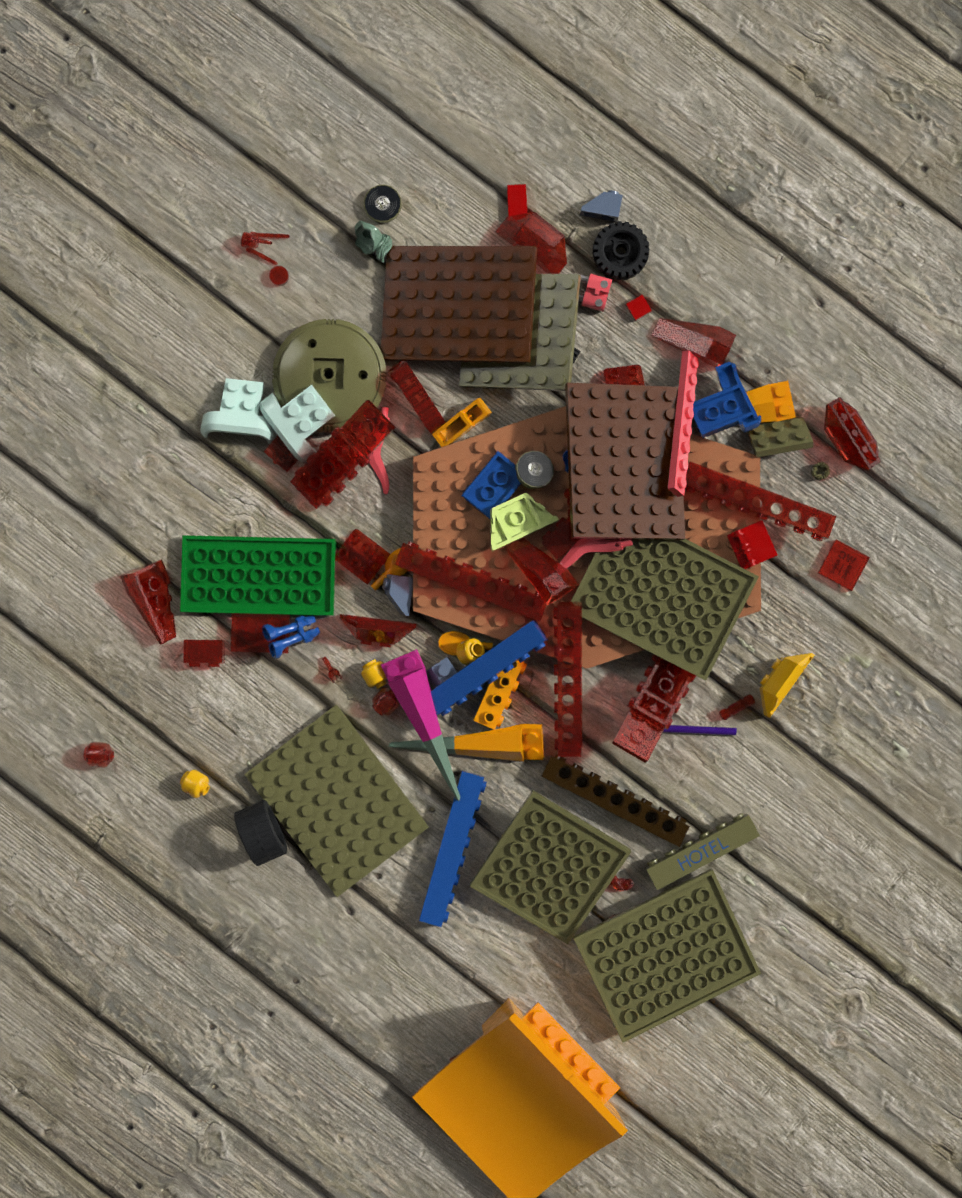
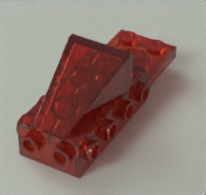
[290,400,396,509]
[611,655,696,763]

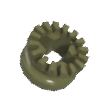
[811,462,830,480]

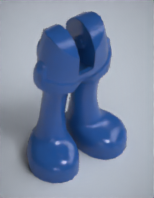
[262,616,321,659]

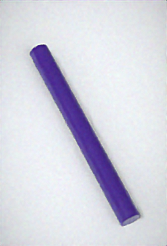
[659,725,737,735]

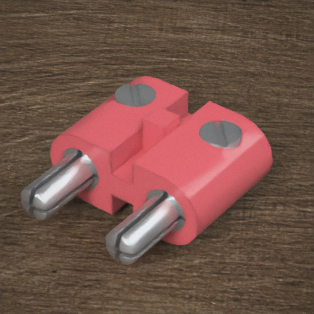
[579,273,612,312]

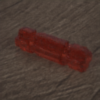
[719,694,755,720]

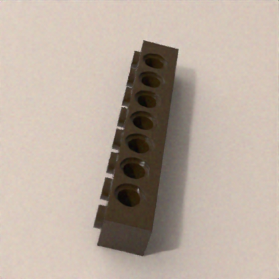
[541,754,690,847]

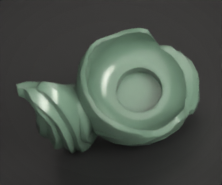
[355,220,393,263]

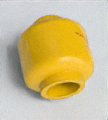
[456,638,485,665]
[361,659,387,689]
[180,770,210,798]

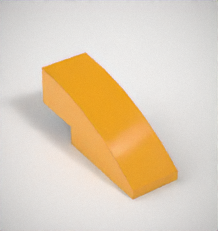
[432,398,492,447]

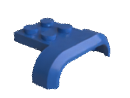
[693,362,761,438]

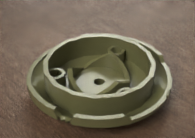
[272,319,387,433]

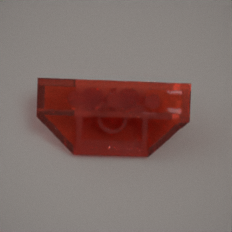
[496,212,567,274]
[824,397,881,470]
[340,614,417,648]

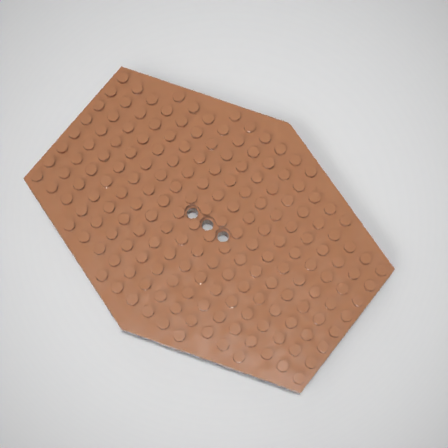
[413,406,761,668]

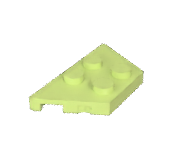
[490,493,559,552]

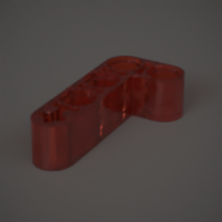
[387,360,446,434]

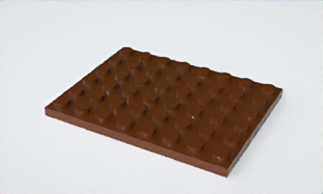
[381,246,537,363]
[565,382,685,540]

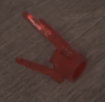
[241,231,290,265]

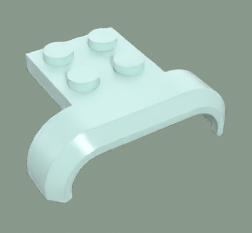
[200,378,277,445]
[260,385,335,463]

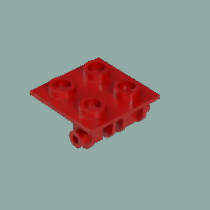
[727,520,778,569]

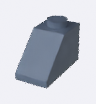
[580,190,623,222]
[383,574,413,616]
[426,657,458,690]

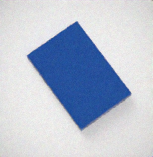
[461,451,521,520]

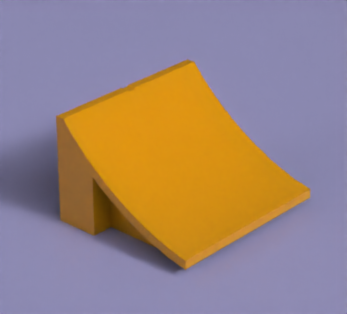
[412,998,628,1198]

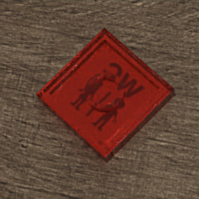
[817,539,870,591]

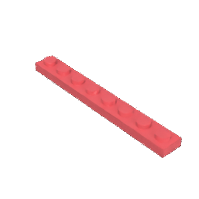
[668,350,699,497]

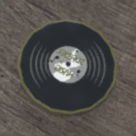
[364,185,402,224]
[515,451,554,489]

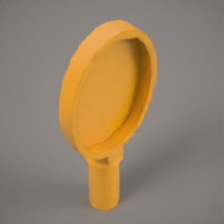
[370,547,413,591]
[438,631,493,656]

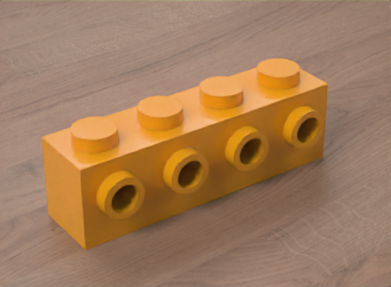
[473,660,527,730]

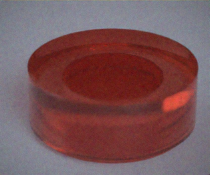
[269,266,289,286]

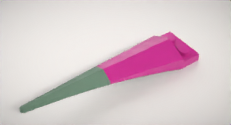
[381,649,460,801]

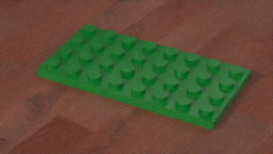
[180,535,336,616]

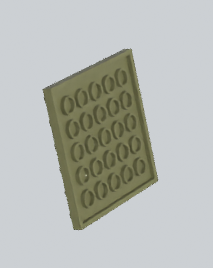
[459,274,581,391]
[470,790,631,944]

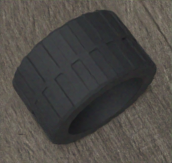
[234,800,288,866]

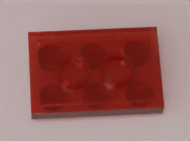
[231,613,290,653]

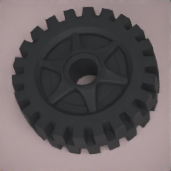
[593,221,650,280]

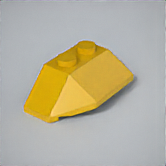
[759,653,815,718]

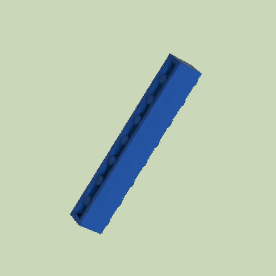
[431,620,548,717]
[419,770,487,927]

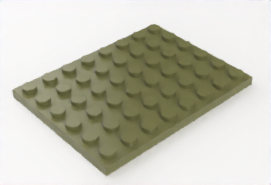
[567,539,759,681]
[244,704,429,897]
[573,869,761,1043]

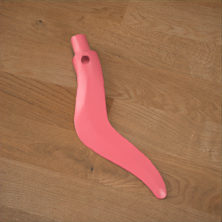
[366,407,390,494]
[549,539,633,574]

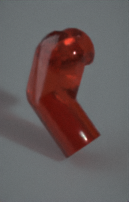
[610,875,634,891]

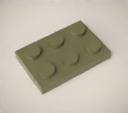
[747,417,813,458]

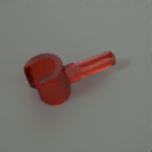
[322,657,342,683]

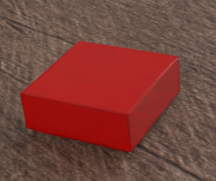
[626,294,652,321]

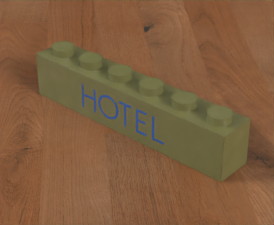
[645,813,760,890]

